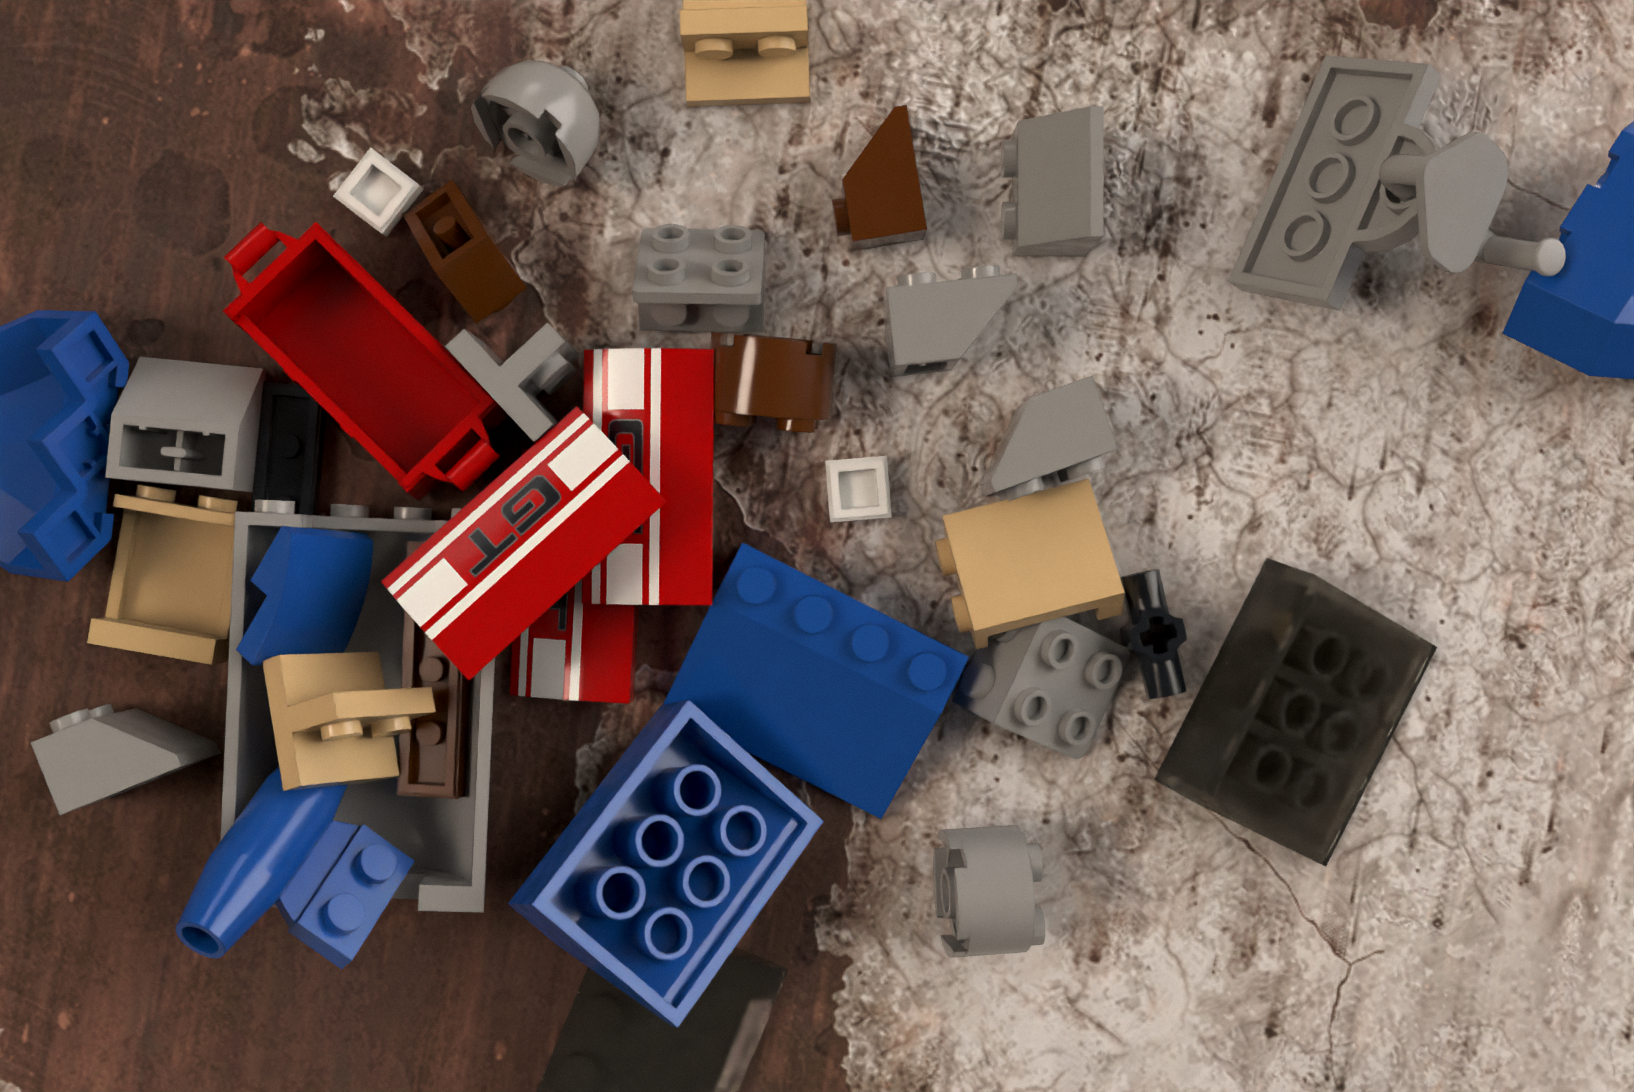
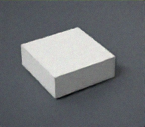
[333,147,424,237]
[825,456,892,523]

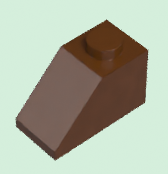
[832,105,927,251]
[402,179,527,324]

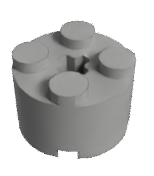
[933,825,1045,958]

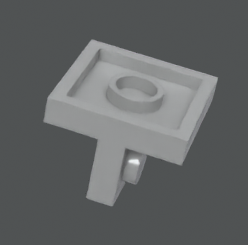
[445,322,580,443]

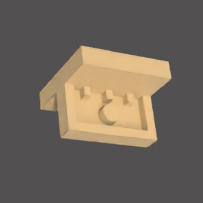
[679,0,810,107]
[262,652,436,791]

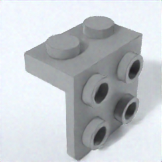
[952,617,1130,759]

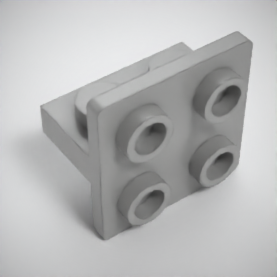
[632,224,765,333]

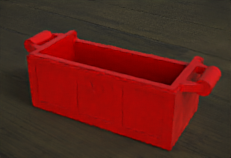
[223,222,508,502]

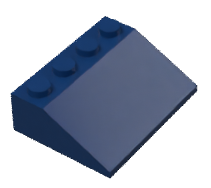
[663,543,969,819]
[508,700,824,1028]

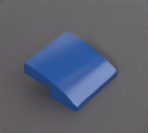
[236,526,373,665]

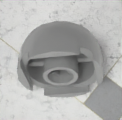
[471,60,601,187]

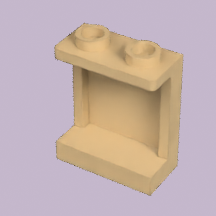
[935,479,1125,650]
[87,484,238,665]

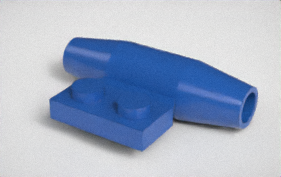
[175,767,415,969]

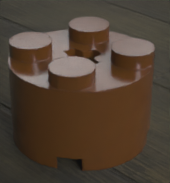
[710,332,837,433]

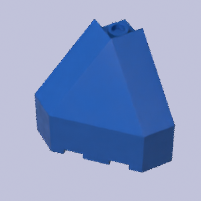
[1502,121,1634,379]
[0,310,129,582]

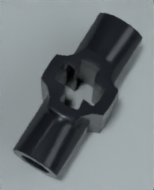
[1120,569,1187,699]

